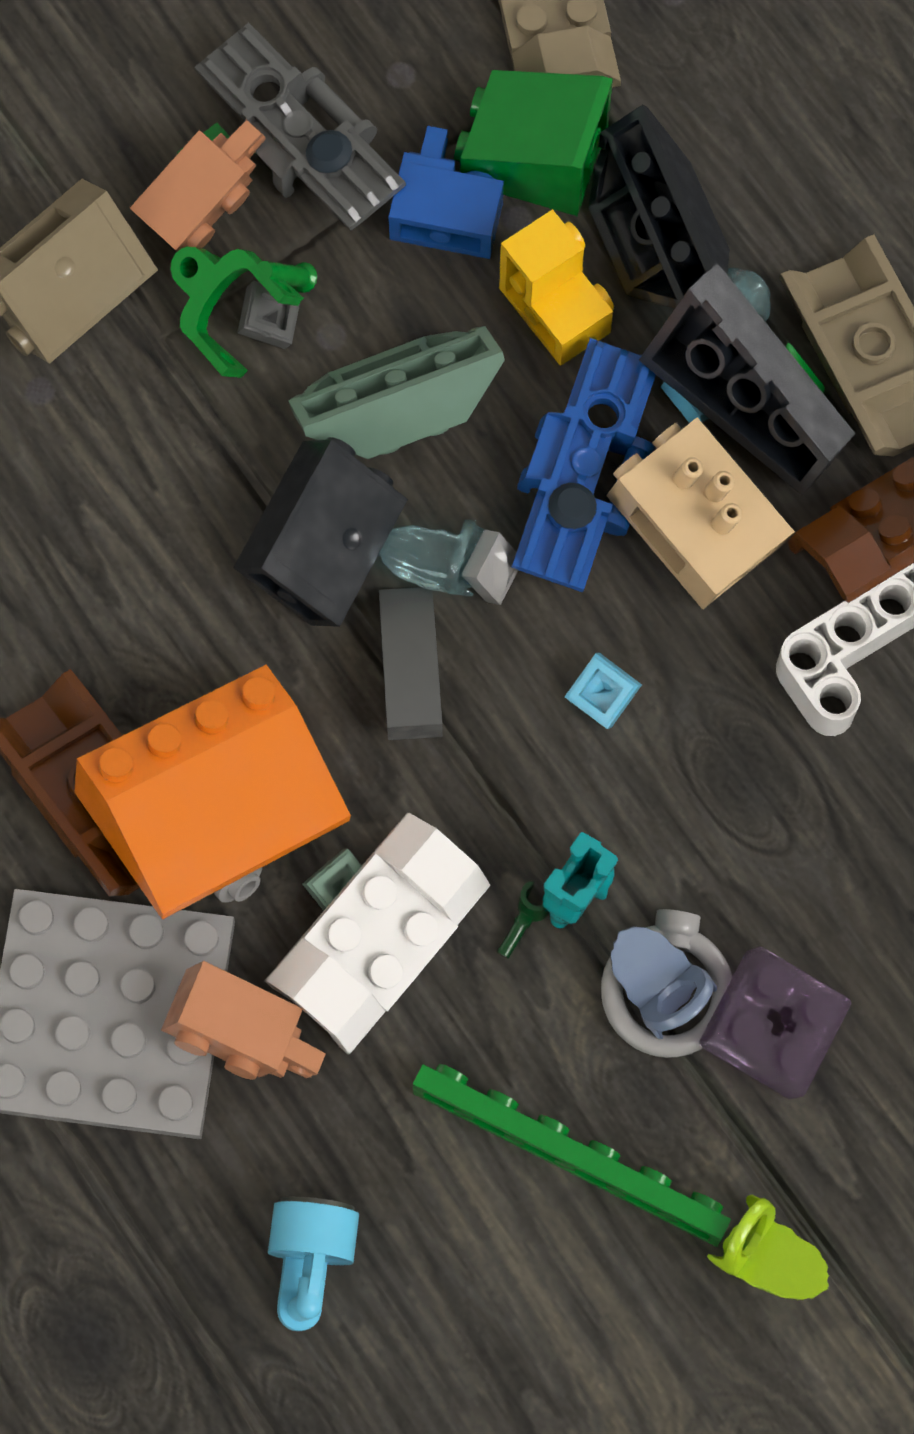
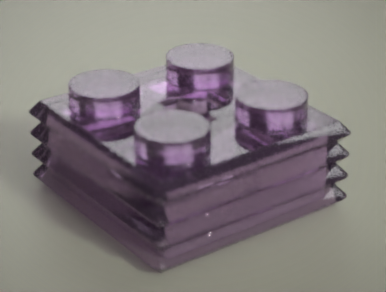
[699,946,851,1099]

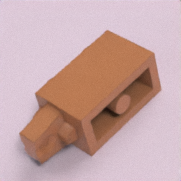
[130,120,266,252]
[161,961,326,1080]

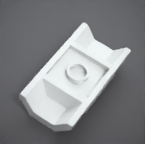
[265,813,491,1054]

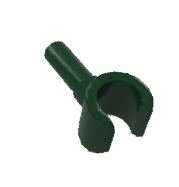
[497,881,549,959]

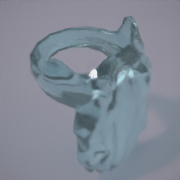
[379,519,484,596]

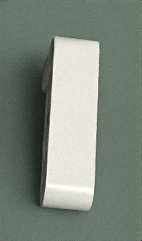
[776,563,914,736]

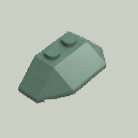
[288,326,505,459]

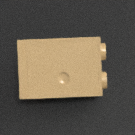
[607,417,795,609]

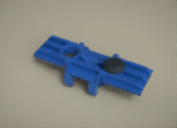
[512,338,656,592]

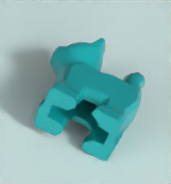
[543,832,618,928]

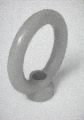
[601,909,734,1058]

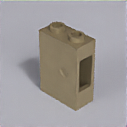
[0,179,158,364]

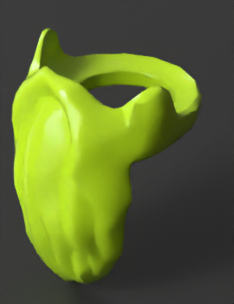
[707,1195,829,1300]

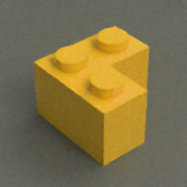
[499,209,614,366]

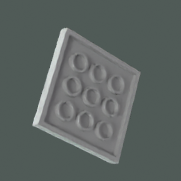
[0,889,235,1139]

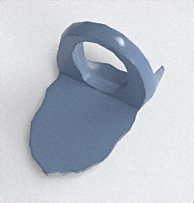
[610,926,717,1039]

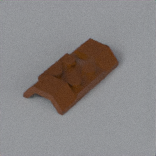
[788,456,914,603]
[0,669,140,897]

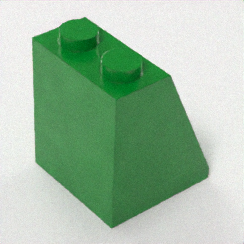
[454,70,613,217]

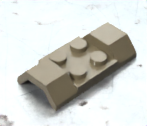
[498,0,621,87]
[780,234,914,457]

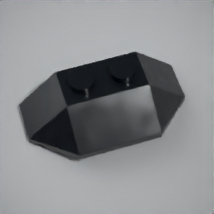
[588,104,730,309]

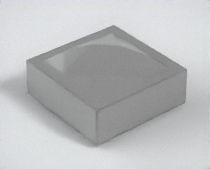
[462,530,518,605]

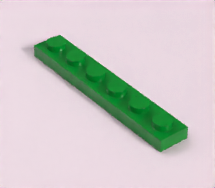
[413,1064,731,1247]

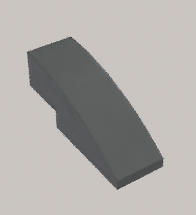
[379,587,443,740]

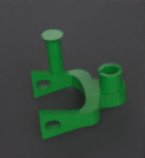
[170,246,317,378]

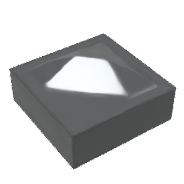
[237,280,300,349]

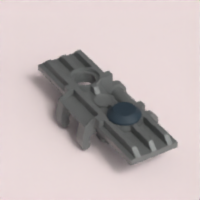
[194,22,406,231]

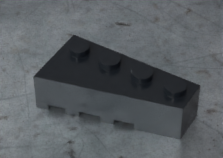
[639,263,855,496]

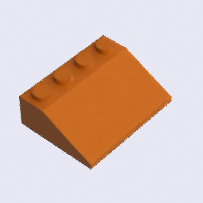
[74,664,351,920]

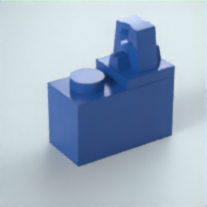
[389,126,504,259]

